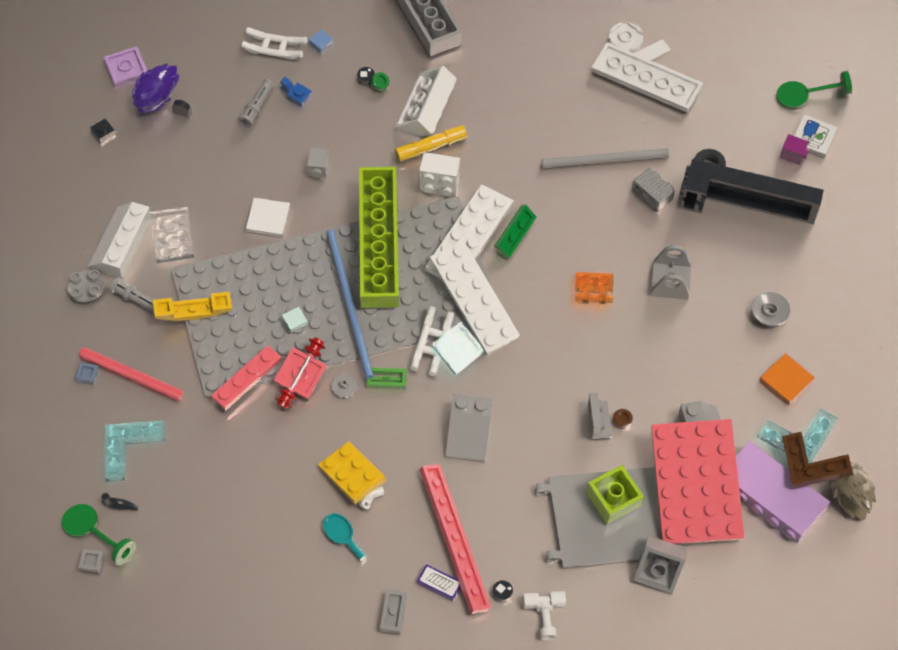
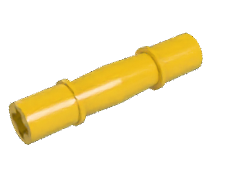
[395,125,467,162]

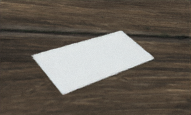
[635,39,671,61]

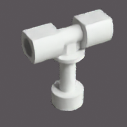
[523,591,566,640]

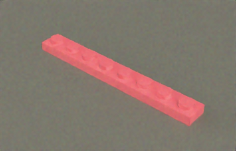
[420,464,491,614]

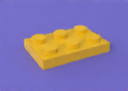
[318,441,386,504]

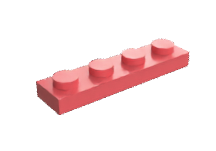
[211,345,282,411]

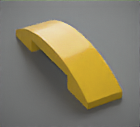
[153,292,232,321]

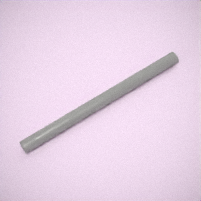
[542,148,669,168]

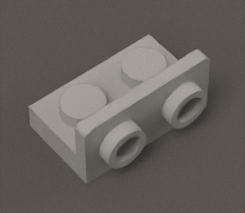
[588,393,612,439]

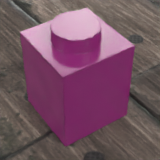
[779,134,810,165]

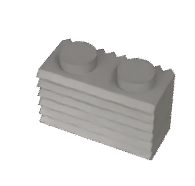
[632,168,675,211]

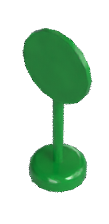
[777,71,852,108]
[61,504,136,565]

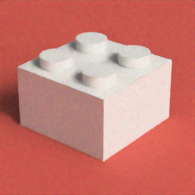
[420,152,460,196]

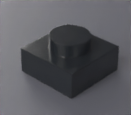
[90,119,116,143]

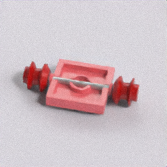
[274,337,327,410]

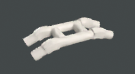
[240,27,307,60]
[410,305,455,377]

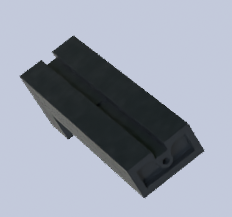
[678,159,824,224]

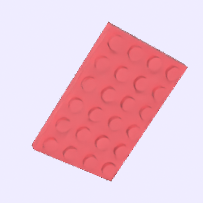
[651,419,745,544]

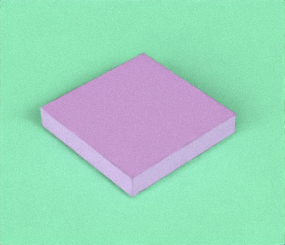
[103,46,147,87]

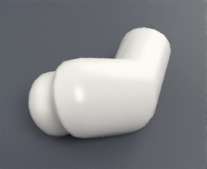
[359,486,384,509]

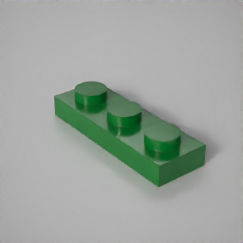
[494,204,536,259]

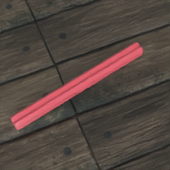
[79,347,183,401]

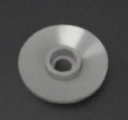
[752,292,790,326]

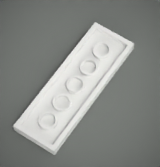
[591,42,703,113]
[425,184,514,278]
[430,240,520,355]

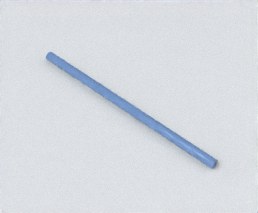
[327,230,373,379]

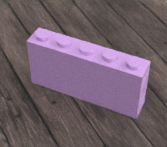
[736,441,830,543]

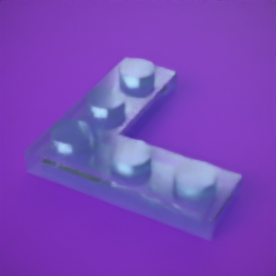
[757,408,838,463]
[105,420,166,482]

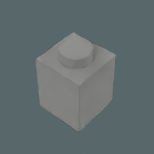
[307,148,329,178]

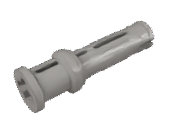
[237,79,274,128]
[110,277,154,312]

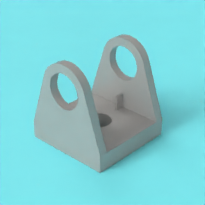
[650,245,691,300]

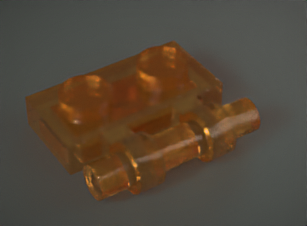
[575,272,613,304]

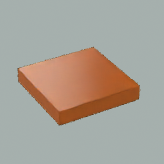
[760,353,815,405]

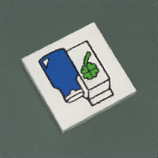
[794,115,838,158]

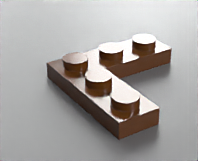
[782,432,854,489]

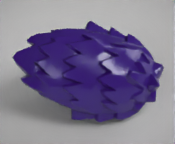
[132,63,179,114]

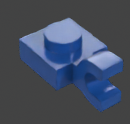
[280,77,312,107]

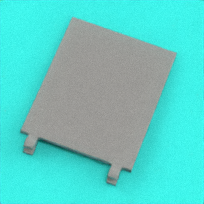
[535,467,682,568]

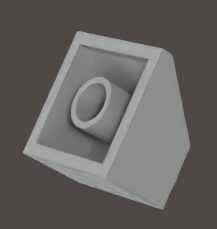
[633,535,687,594]

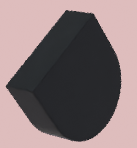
[172,100,192,118]

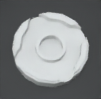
[608,22,643,53]

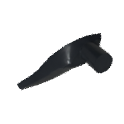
[101,493,139,510]

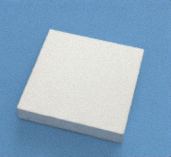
[246,198,291,238]

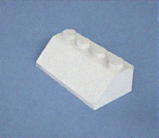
[394,65,457,137]
[88,202,152,279]

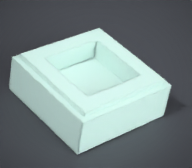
[282,307,308,333]

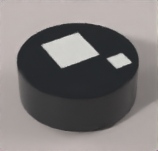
[357,67,375,85]
[492,580,513,602]

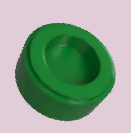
[370,72,389,91]

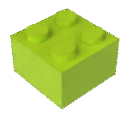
[586,465,644,525]

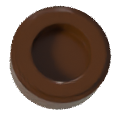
[613,409,633,429]

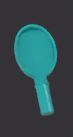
[323,513,367,561]

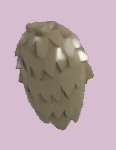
[829,460,876,520]

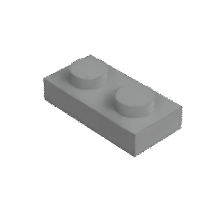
[380,589,407,634]

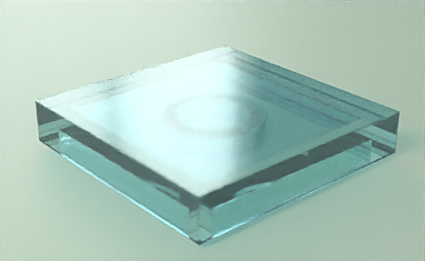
[431,321,485,375]

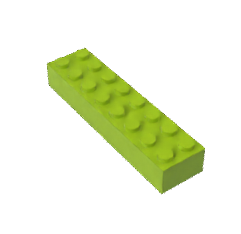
[359,167,399,308]

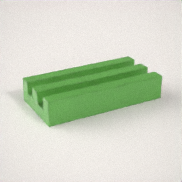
[367,368,407,389]

